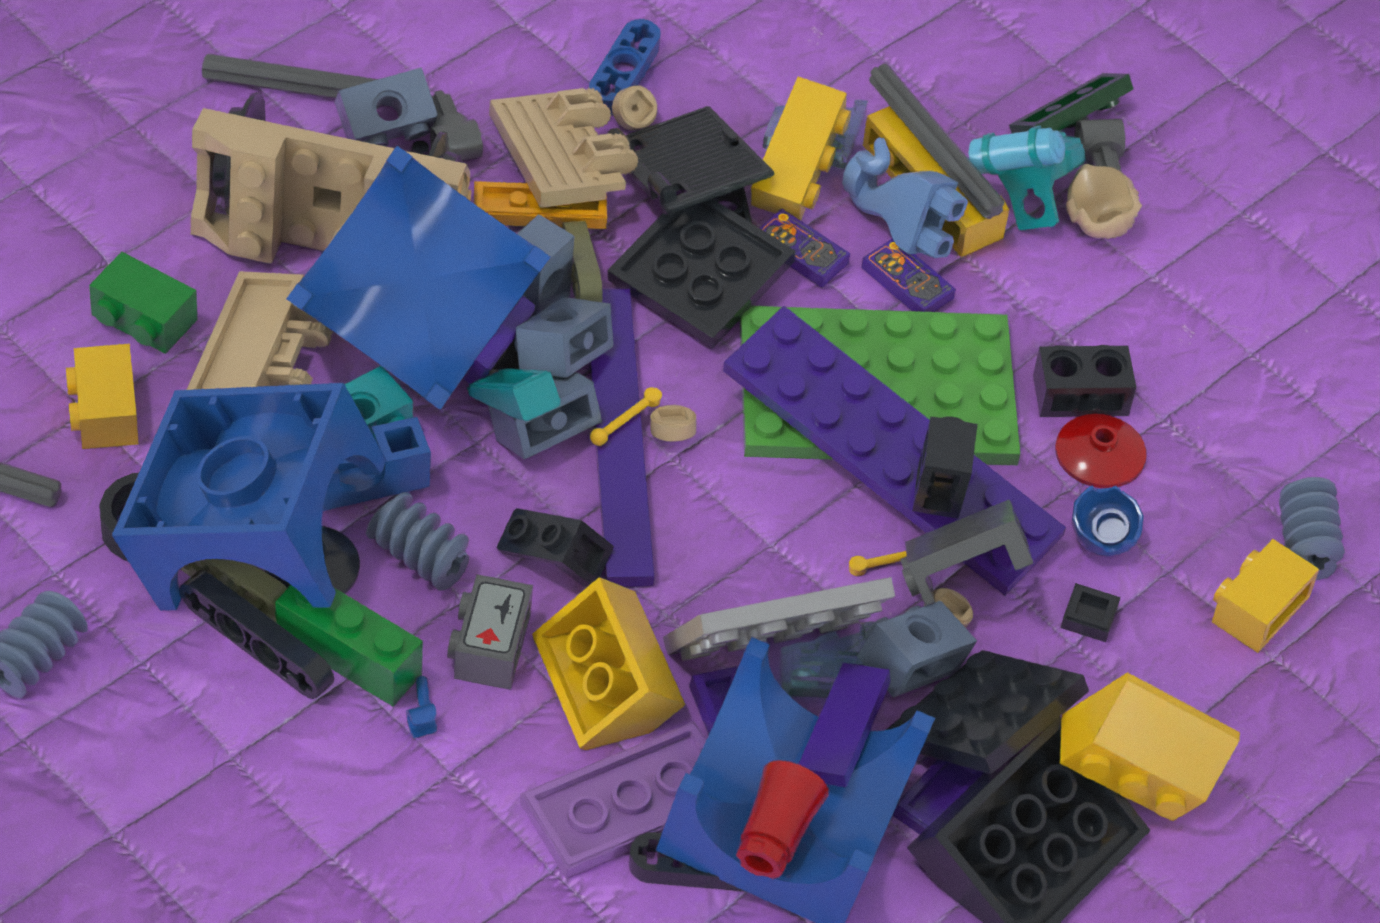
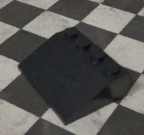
[907,717,1151,923]

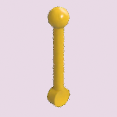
[590,387,662,446]
[848,551,907,576]

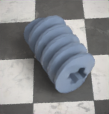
[1279,477,1345,580]
[366,492,469,590]
[0,590,88,698]

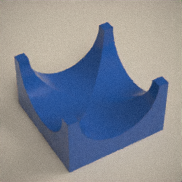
[286,146,551,410]
[112,383,386,611]
[656,637,935,923]

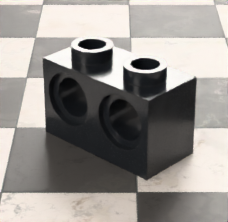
[1033,345,1136,417]
[912,416,978,519]

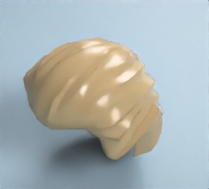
[1066,164,1142,240]

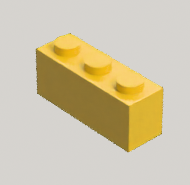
[751,76,851,221]

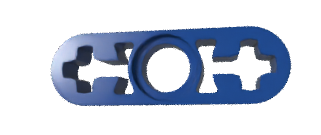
[589,19,661,116]

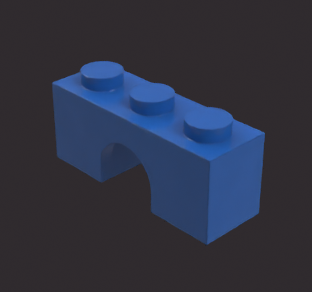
[323,417,431,511]

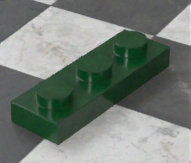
[1009,73,1134,134]

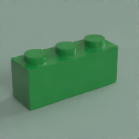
[275,585,423,707]

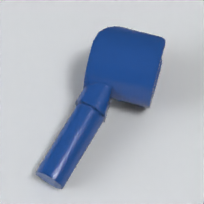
[406,676,437,738]

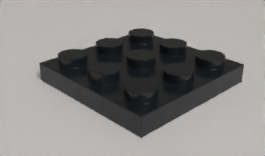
[607,193,795,348]
[886,650,1089,774]

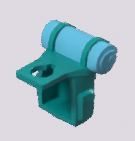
[968,126,1085,230]

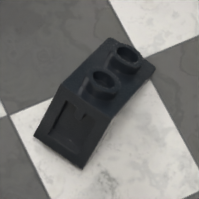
[497,508,614,587]

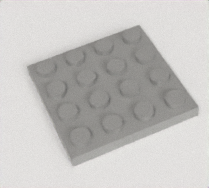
[663,577,895,661]

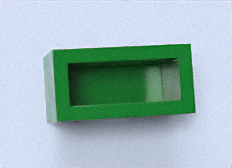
[89,252,198,354]

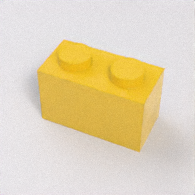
[66,343,139,449]
[1212,539,1319,653]

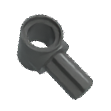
[430,90,483,161]
[1074,119,1125,172]

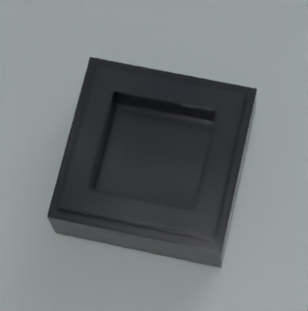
[1061,583,1121,643]

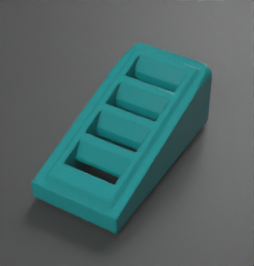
[467,369,560,421]

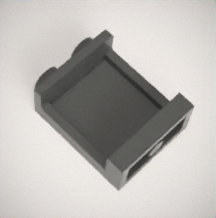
[900,499,1033,606]

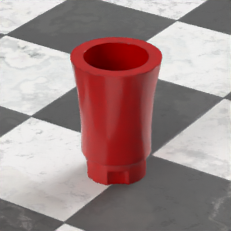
[736,760,829,879]

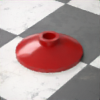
[1055,414,1146,488]

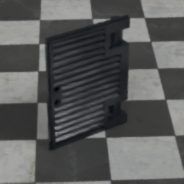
[607,106,775,215]

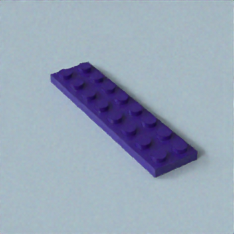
[723,306,1066,596]

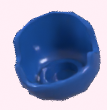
[1071,486,1144,556]

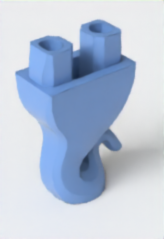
[842,138,968,258]

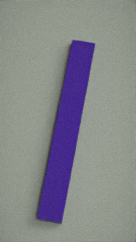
[589,289,655,587]

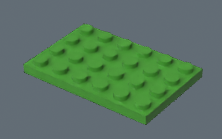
[740,306,1020,465]

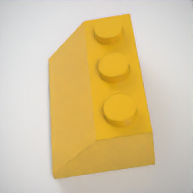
[532,577,686,750]
[1060,672,1240,821]

